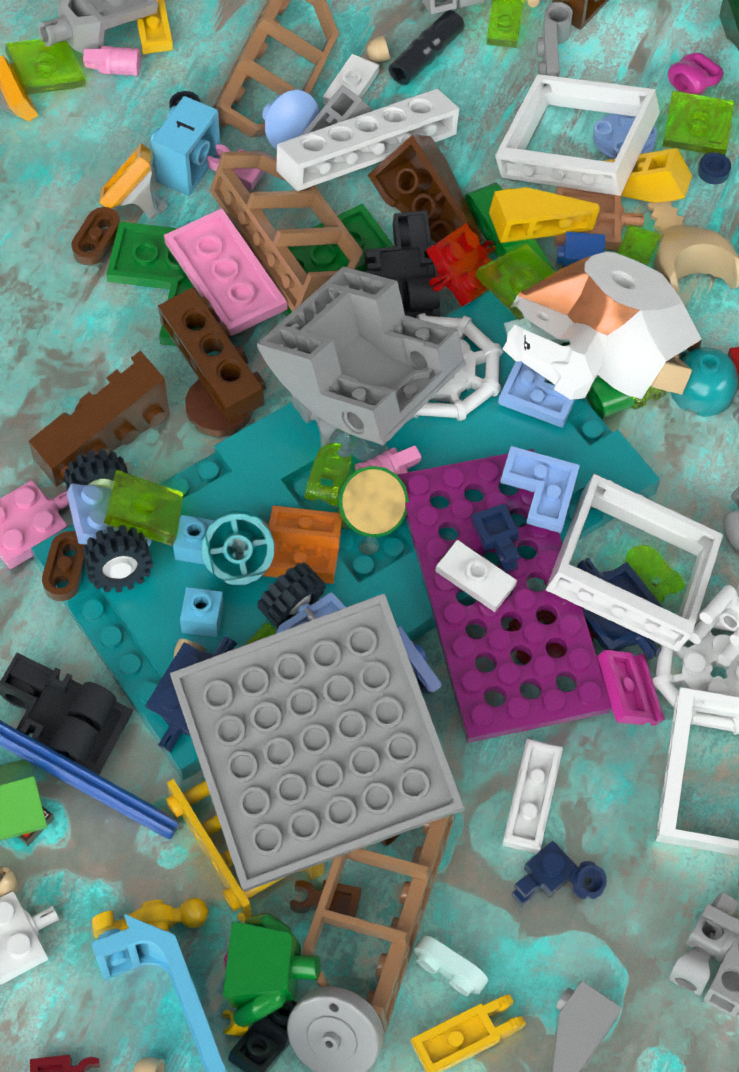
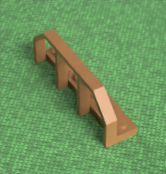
[212,0,339,138]
[209,151,363,312]
[302,814,455,1033]

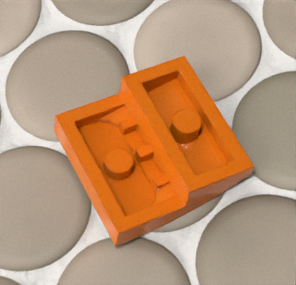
[262,506,343,584]

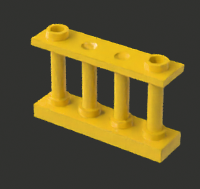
[165,779,325,916]

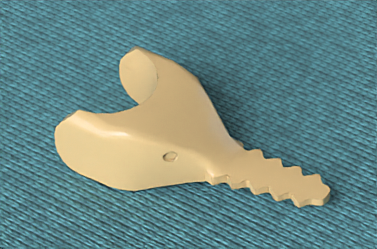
[646,201,739,294]

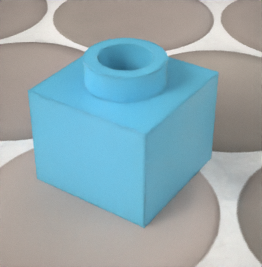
[173,515,214,565]
[180,587,224,637]

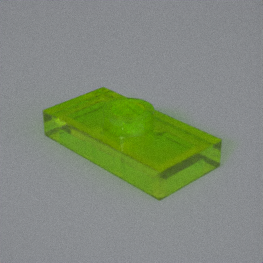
[486,0,523,48]
[617,224,660,266]

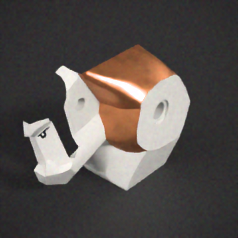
[503,251,702,400]

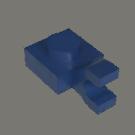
[470,503,520,573]
[512,841,578,906]

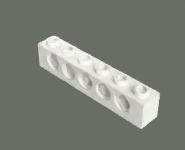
[276,89,459,191]

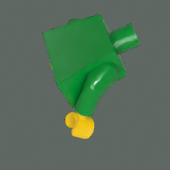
[222,913,321,1037]

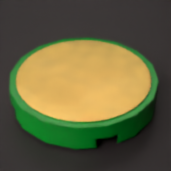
[337,466,409,538]

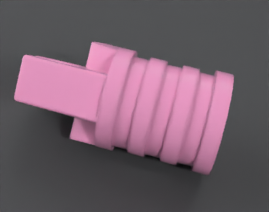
[83,46,141,77]
[355,446,421,475]

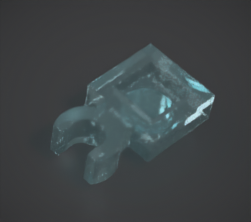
[328,428,389,461]

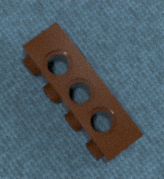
[158,287,266,424]

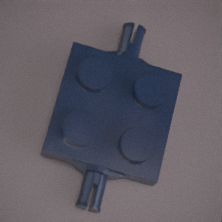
[577,558,663,660]
[145,636,237,753]

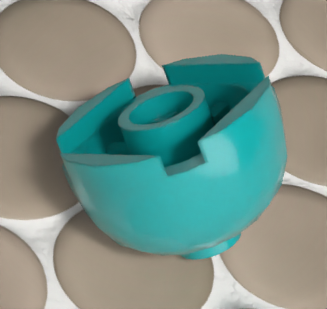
[671,347,739,417]
[202,511,275,585]

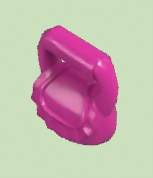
[668,53,724,97]

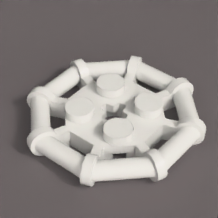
[414,313,503,421]
[652,609,739,735]

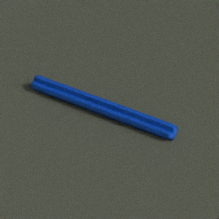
[0,720,180,839]

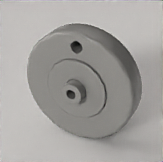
[287,986,384,1072]

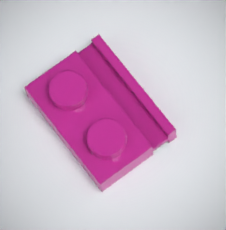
[597,650,665,726]

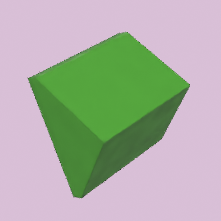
[0,759,48,841]

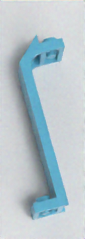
[91,914,226,1072]

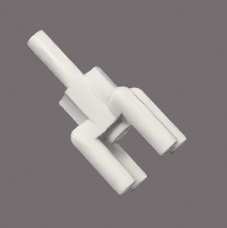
[689,585,739,666]

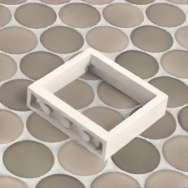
[495,74,660,196]
[546,474,723,652]
[655,687,739,856]

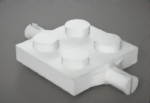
[0,891,59,985]

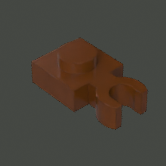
[290,880,361,925]

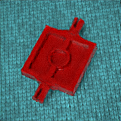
[426,223,502,307]

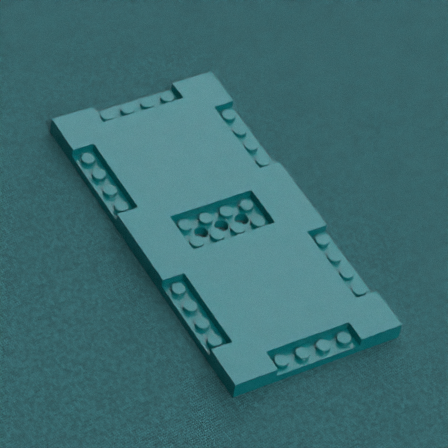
[31,287,660,781]

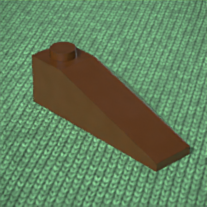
[368,135,483,243]

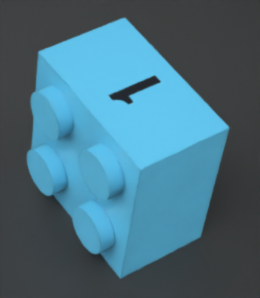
[150,96,221,196]

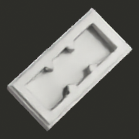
[323,54,380,104]
[435,540,517,612]

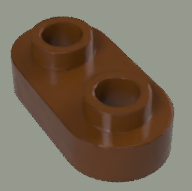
[71,207,120,265]
[42,531,87,601]

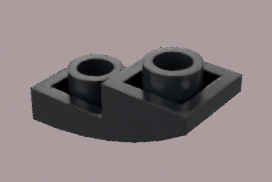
[228,1000,297,1072]

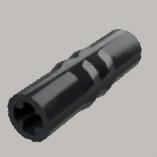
[388,10,465,85]

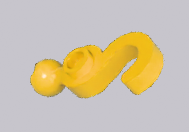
[91,897,209,939]

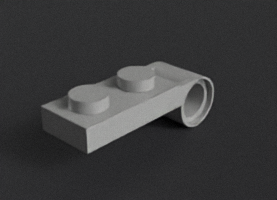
[537,2,573,86]

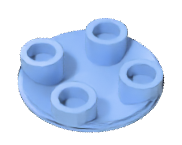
[262,89,319,149]
[593,113,657,159]

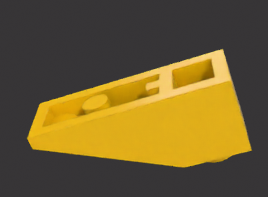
[604,148,693,203]
[489,187,600,243]

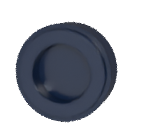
[698,152,731,185]

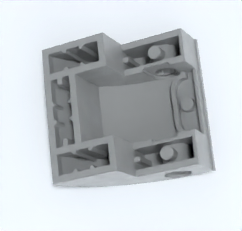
[257,267,466,445]

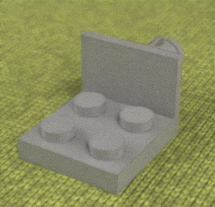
[38,0,158,54]

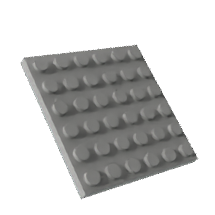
[170,593,465,892]

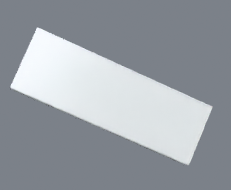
[502,739,563,854]

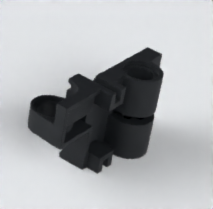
[364,210,440,318]
[0,653,133,775]

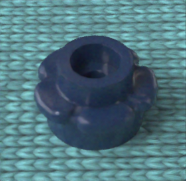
[570,861,607,899]

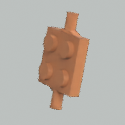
[554,187,644,250]

